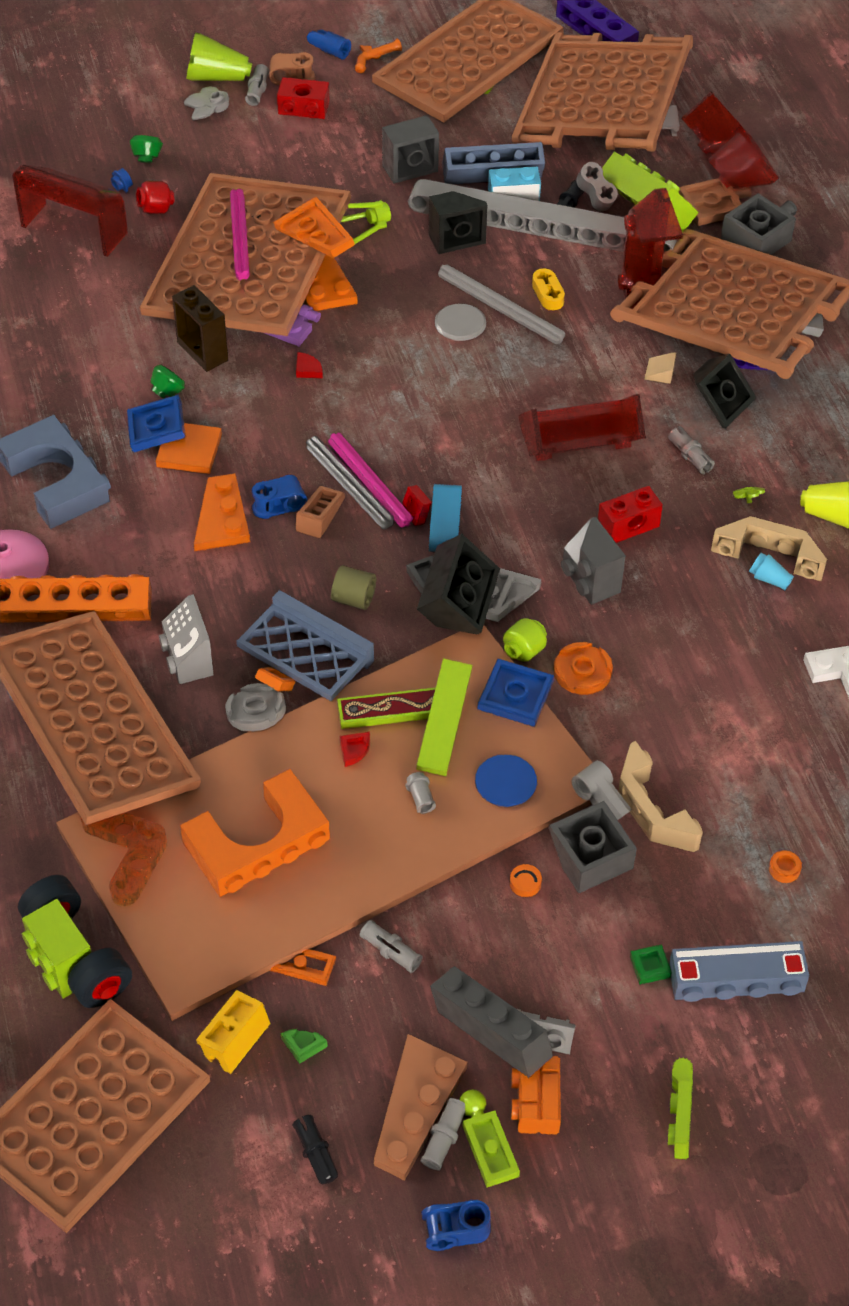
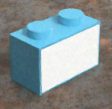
[488,167,541,201]

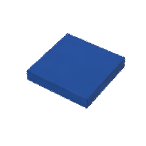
[127,395,185,453]
[478,658,554,727]

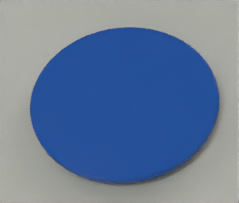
[475,755,537,807]

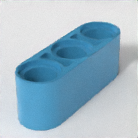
[429,484,462,552]

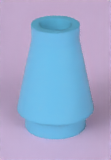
[749,552,794,590]

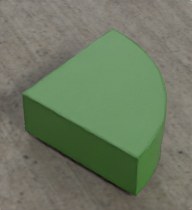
[281,1029,328,1064]

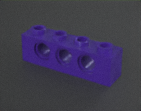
[556,0,639,42]

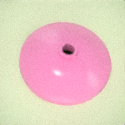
[0,530,49,599]

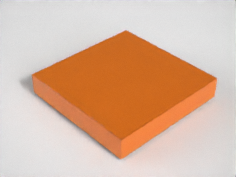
[155,423,222,474]

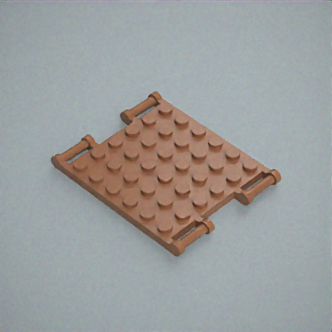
[512,32,693,152]
[610,229,849,379]

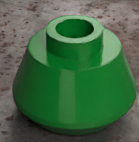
[129,135,163,163]
[150,364,185,399]

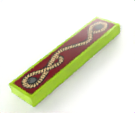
[337,687,436,729]

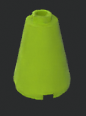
[186,33,252,81]

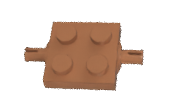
[678,177,752,226]

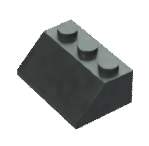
[417,534,500,635]

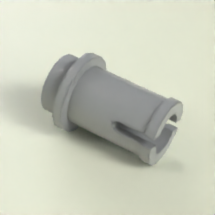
[405,772,436,814]

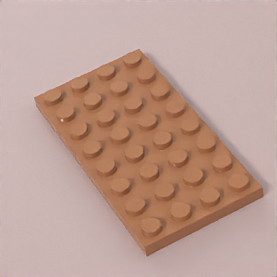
[372,0,564,123]
[0,611,201,825]

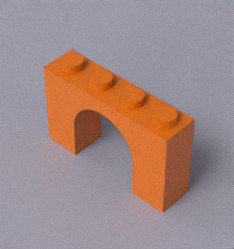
[180,769,330,897]

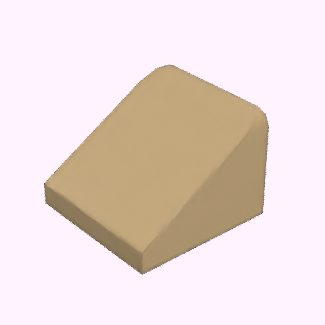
[645,352,677,384]

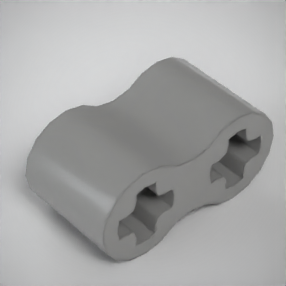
[576,162,618,211]

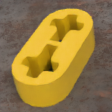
[532,268,565,311]

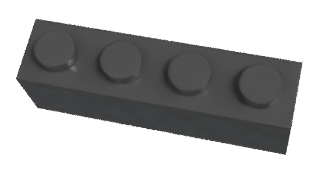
[430,966,553,1078]

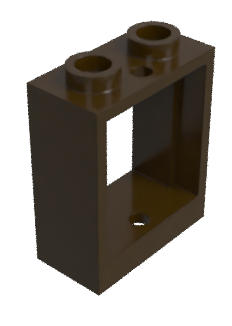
[172,285,228,372]

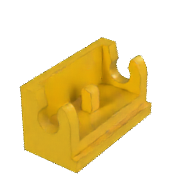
[196,990,271,1074]

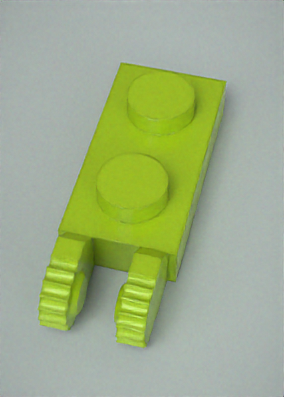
[668,1057,693,1160]

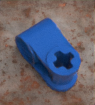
[252,475,307,519]
[421,1200,491,1251]

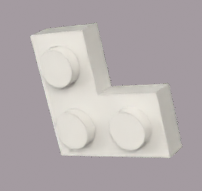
[803,646,849,697]

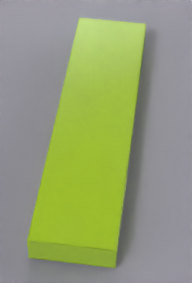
[416,658,472,776]

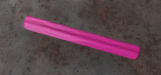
[230,188,250,280]
[328,433,413,528]

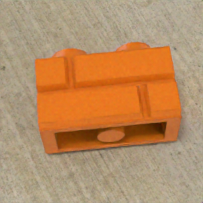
[511,1056,561,1134]

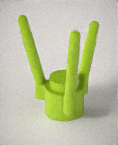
[341,200,391,244]

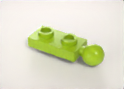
[460,1089,520,1188]

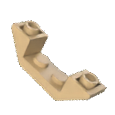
[711,516,827,581]
[618,741,703,852]

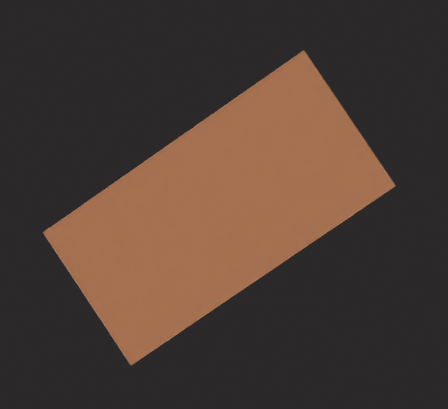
[56,625,593,1021]

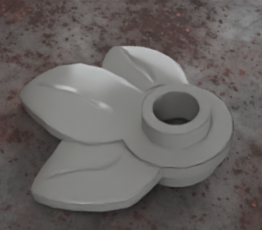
[184,86,229,120]

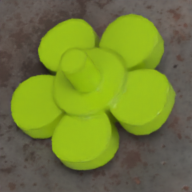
[733,487,765,503]

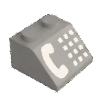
[158,594,214,684]

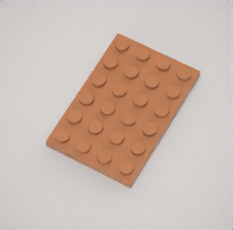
[0,999,210,1233]

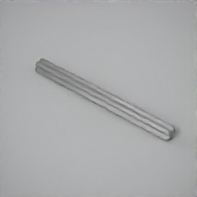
[438,265,565,344]

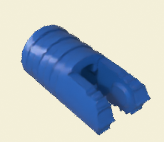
[306,29,351,59]

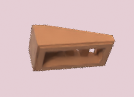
[296,486,345,538]

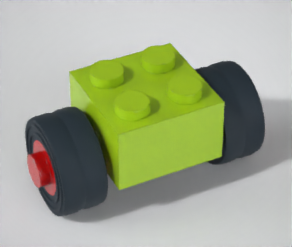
[18,875,132,1008]

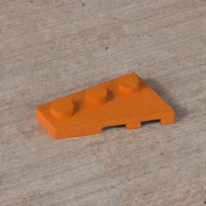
[273,197,355,258]
[194,473,250,551]

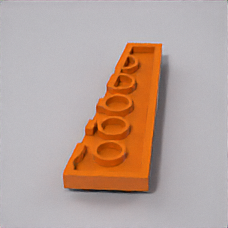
[304,255,358,311]

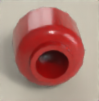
[136,181,174,214]

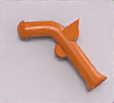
[355,38,402,74]

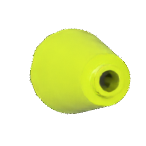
[800,481,849,529]

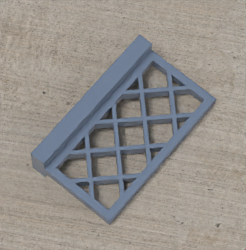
[236,590,374,701]

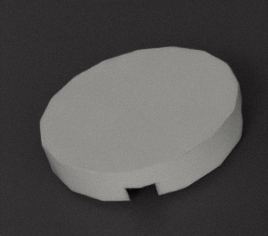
[225,683,286,732]

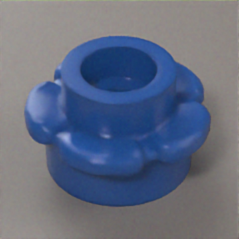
[110,168,133,192]

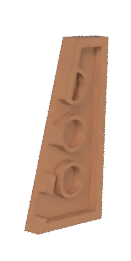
[374,1034,468,1181]

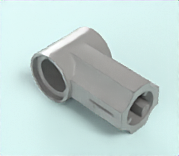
[571,760,632,820]

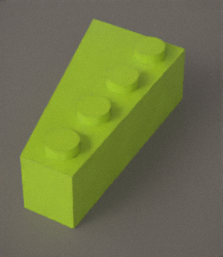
[602,151,699,236]

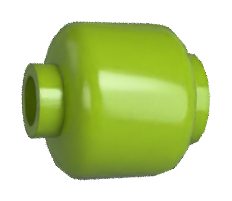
[503,618,547,662]

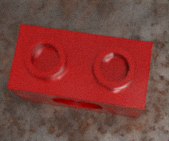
[277,77,330,119]
[598,486,663,543]

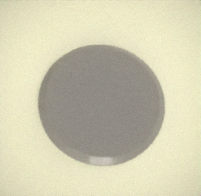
[435,304,486,341]

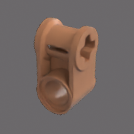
[269,52,315,85]

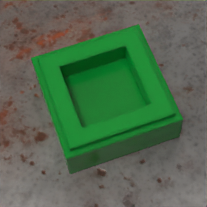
[630,944,672,985]

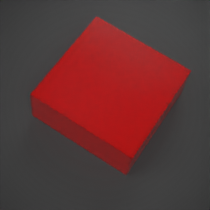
[402,485,432,526]

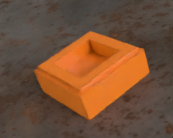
[255,667,296,691]

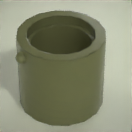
[331,565,377,610]

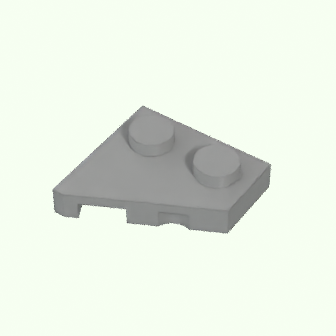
[486,568,541,622]

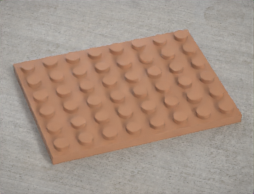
[140,173,351,336]

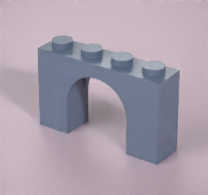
[0,415,111,529]

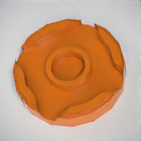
[553,642,613,695]

